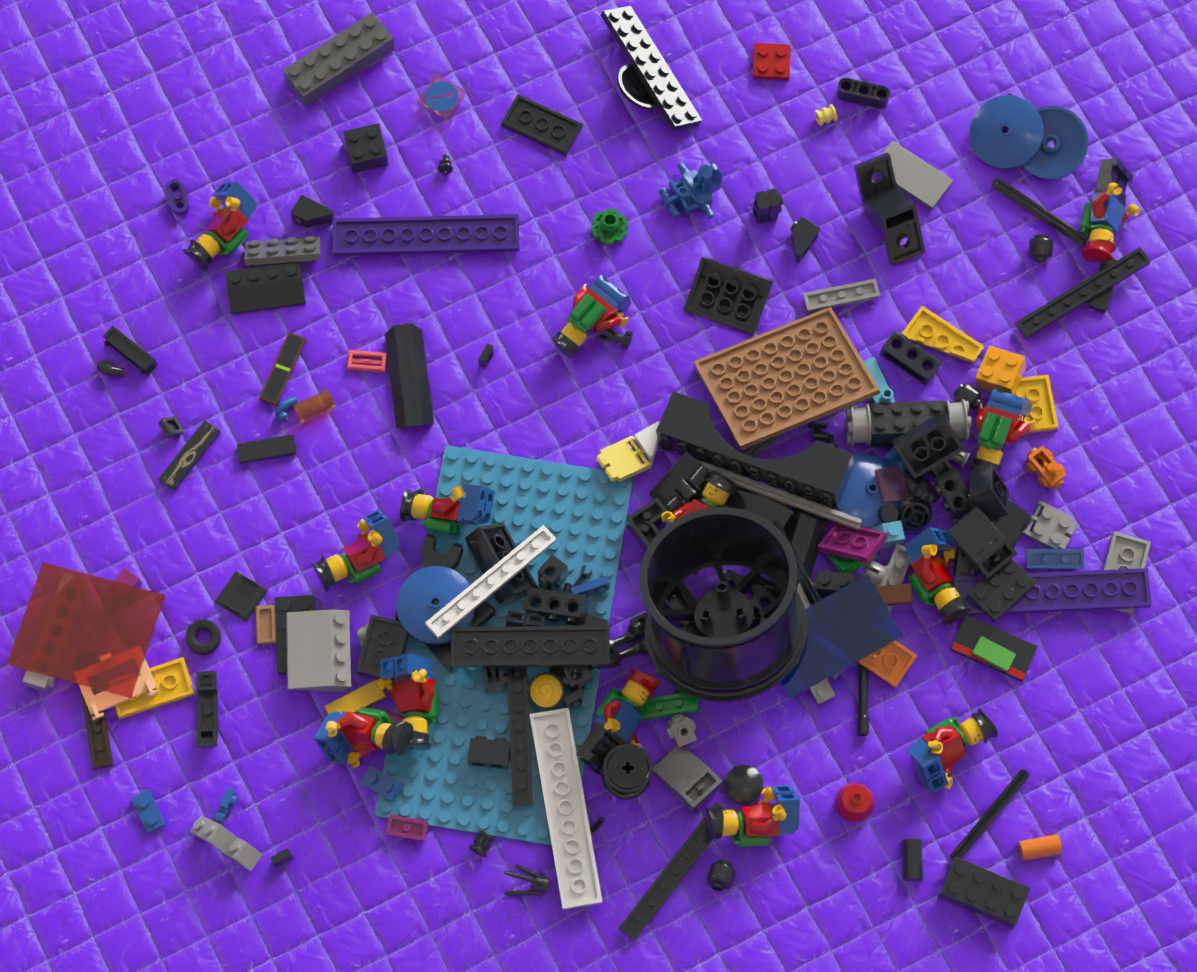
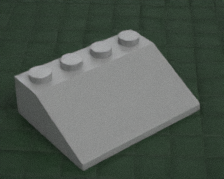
[286,609,351,692]

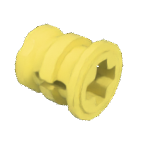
[815,104,838,126]

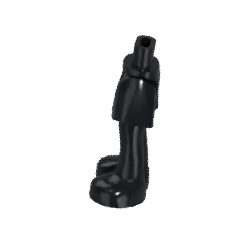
[588,621,649,670]

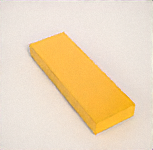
[324,679,386,715]

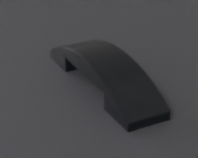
[197,671,218,748]

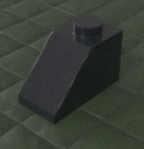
[290,195,335,228]
[790,217,821,263]

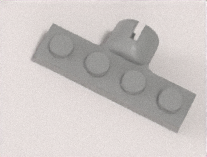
[861,543,911,621]

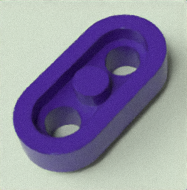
[165,179,190,215]

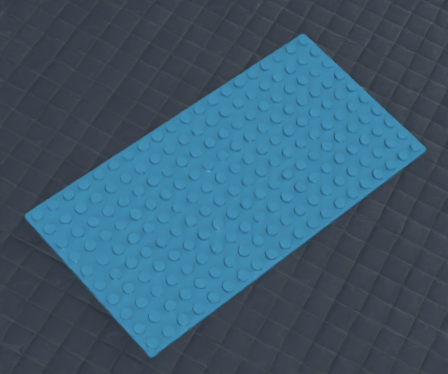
[375,446,633,846]

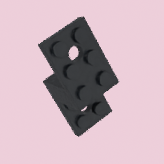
[854,153,926,265]

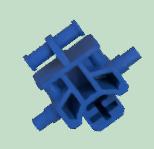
[658,162,722,219]

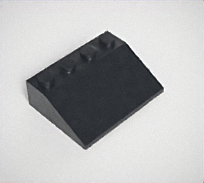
[684,255,775,334]

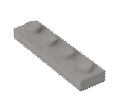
[803,279,880,313]

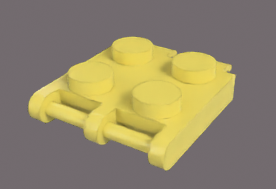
[596,436,652,482]

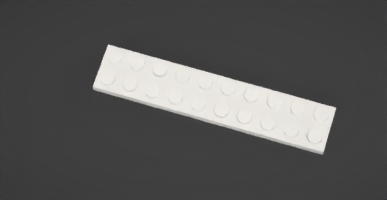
[530,708,603,910]

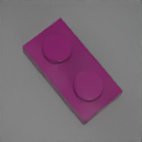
[386,814,429,841]

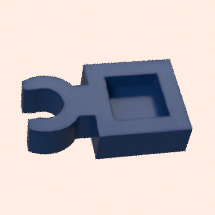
[214,787,238,824]

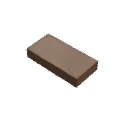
[256,605,277,645]

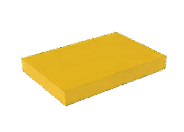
[1015,375,1059,434]

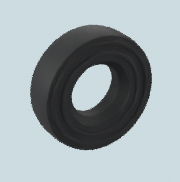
[185,619,221,655]

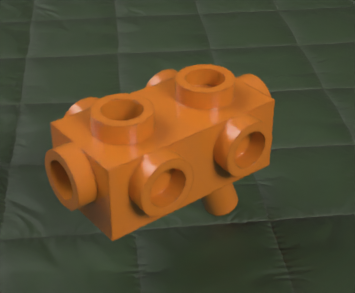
[1025,445,1067,490]

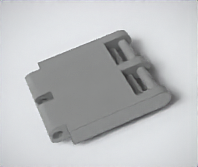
[1022,501,1078,549]

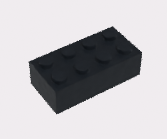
[938,856,1030,929]

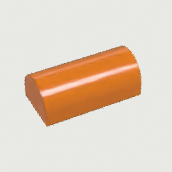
[1018,834,1062,862]

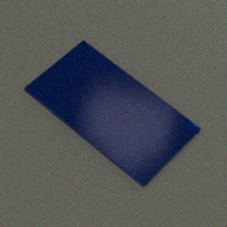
[781,574,903,699]

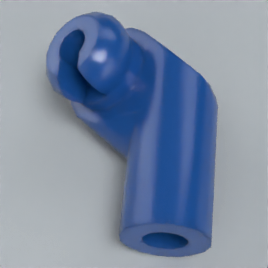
[275,396,298,422]

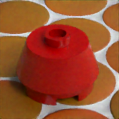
[835,782,875,822]

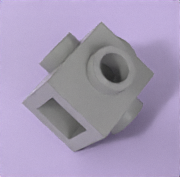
[666,714,697,747]

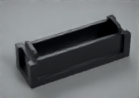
[103,325,158,376]

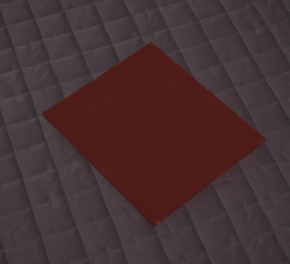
[7,562,165,698]

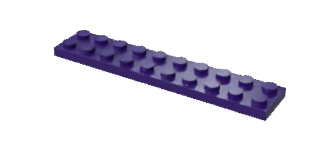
[333,214,520,256]
[953,568,1152,616]

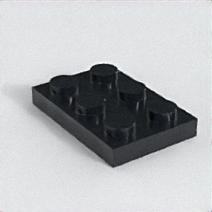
[967,559,1036,623]

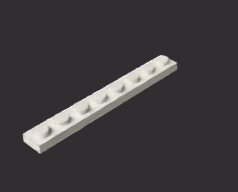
[425,525,556,639]

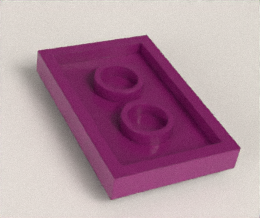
[818,522,888,563]

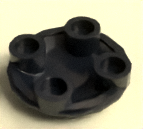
[724,765,763,804]

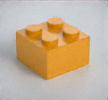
[975,346,1026,395]

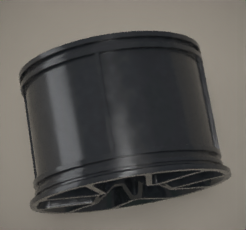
[639,507,808,702]

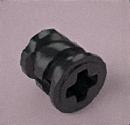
[469,831,495,857]

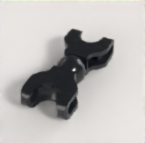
[395,534,463,621]

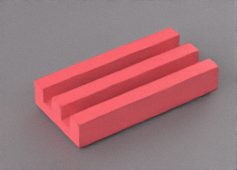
[347,350,387,373]

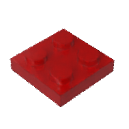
[753,43,791,81]

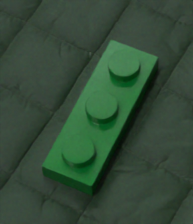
[640,693,700,721]

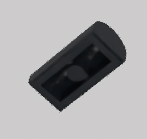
[901,839,923,881]

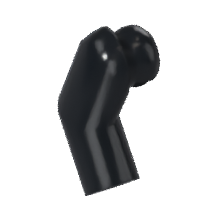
[97,360,124,377]

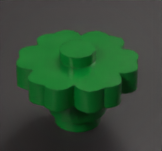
[591,208,629,246]

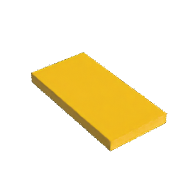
[108,657,195,719]

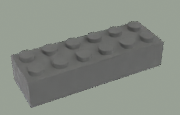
[282,12,395,106]

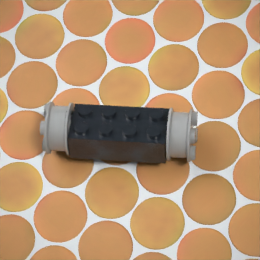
[844,399,972,448]

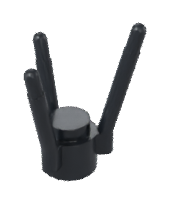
[504,864,549,896]

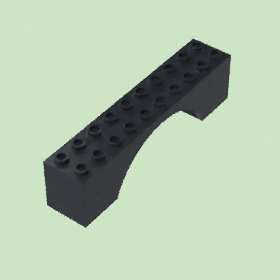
[656,391,854,508]

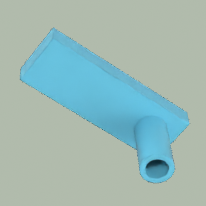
[863,357,895,403]

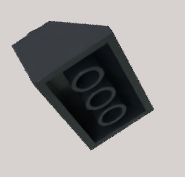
[225,262,306,314]
[465,523,539,605]

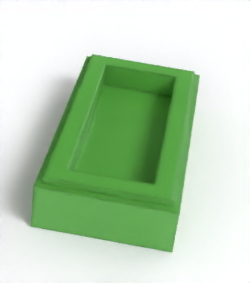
[972,636,1016,673]

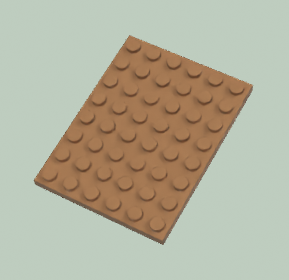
[694,306,880,450]

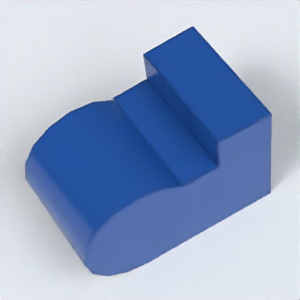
[884,446,910,477]

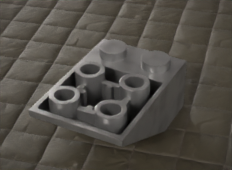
[652,746,722,813]

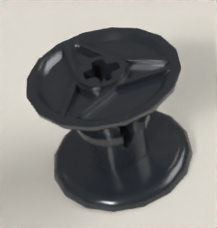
[602,743,653,800]

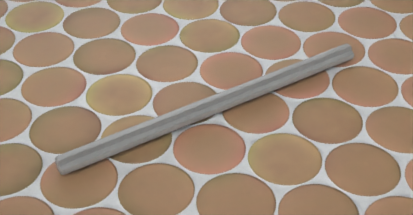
[696,459,862,530]

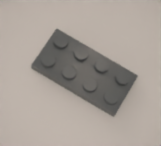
[244,236,321,266]

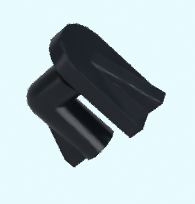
[813,428,838,448]

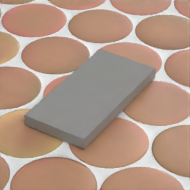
[876,140,953,210]
[1103,531,1151,614]

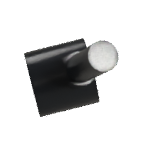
[573,565,592,587]

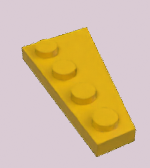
[902,306,985,363]

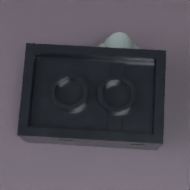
[356,614,409,684]

